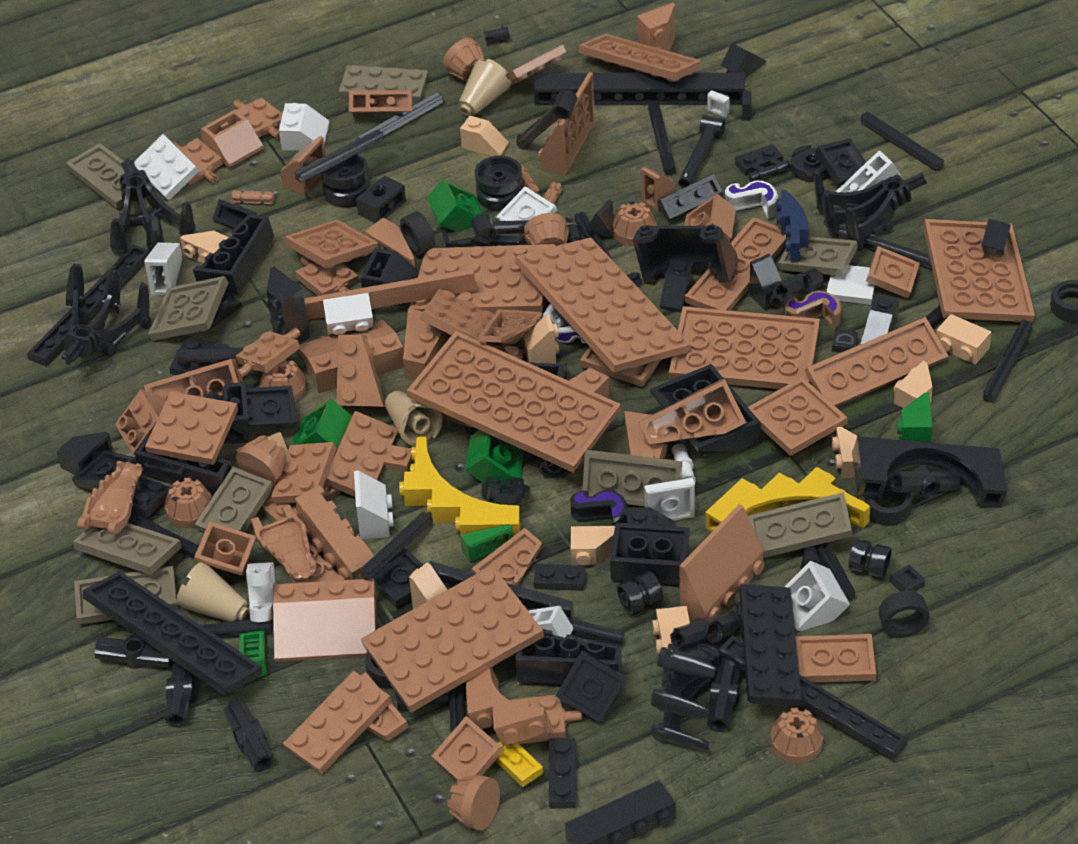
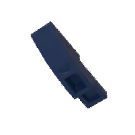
[776,190,809,261]

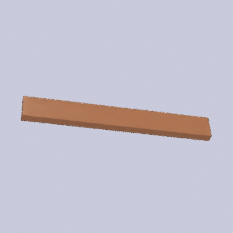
[304,268,478,320]

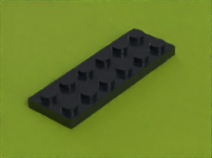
[739,584,802,707]

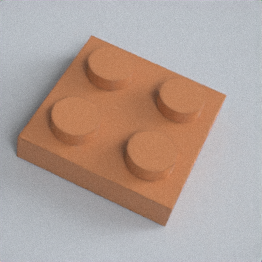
[866,246,920,298]
[432,716,504,779]

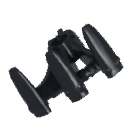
[110,158,196,254]
[814,169,927,251]
[62,264,151,365]
[651,642,720,750]

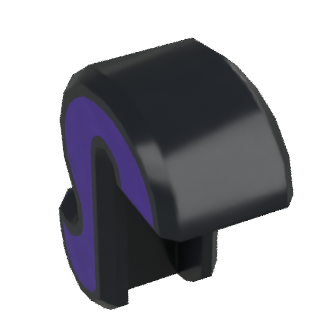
[570,490,627,526]

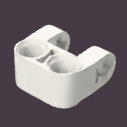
[246,562,276,622]

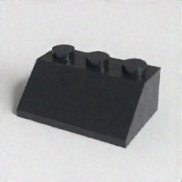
[267,266,310,345]
[610,523,690,585]

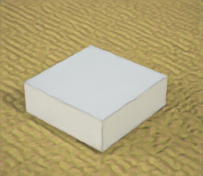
[707,90,729,118]

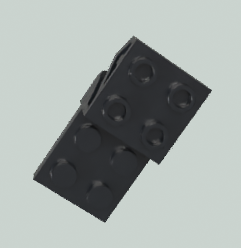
[202,382,296,444]

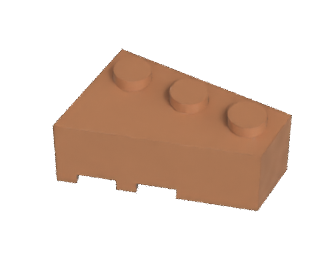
[403,308,452,381]
[337,335,385,407]
[624,411,670,459]

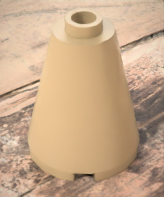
[458,58,512,116]
[385,391,443,447]
[176,562,249,622]

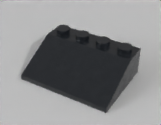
[650,364,760,451]

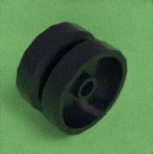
[321,154,370,205]
[475,155,523,210]

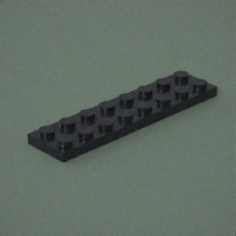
[82,571,262,696]

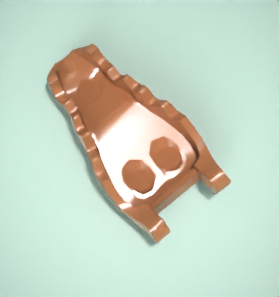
[77,461,143,535]
[250,504,317,580]

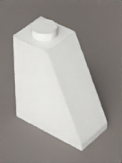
[145,243,183,295]

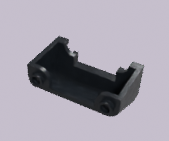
[633,225,738,283]

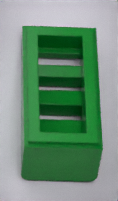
[460,524,513,563]
[239,630,267,677]

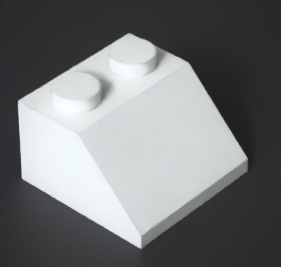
[279,103,329,151]
[323,293,373,335]
[354,471,394,540]
[785,561,850,631]

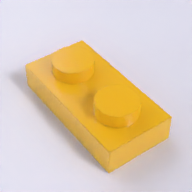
[495,742,543,787]

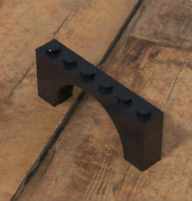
[852,436,1008,508]

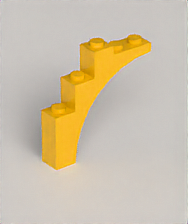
[399,437,520,541]
[705,467,870,532]

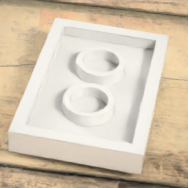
[134,134,200,200]

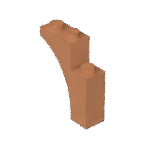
[466,667,553,746]

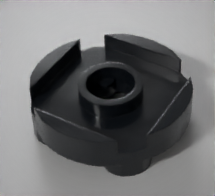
[790,145,829,183]
[481,477,530,504]

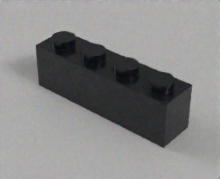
[135,437,232,494]
[565,780,676,844]

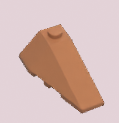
[478,309,543,346]
[144,358,244,402]
[638,379,746,444]

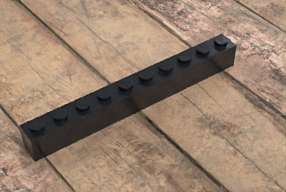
[534,73,745,105]

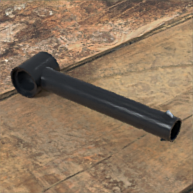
[516,90,578,148]
[678,115,726,188]
[471,213,574,243]
[176,348,243,364]

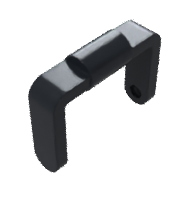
[442,230,476,248]

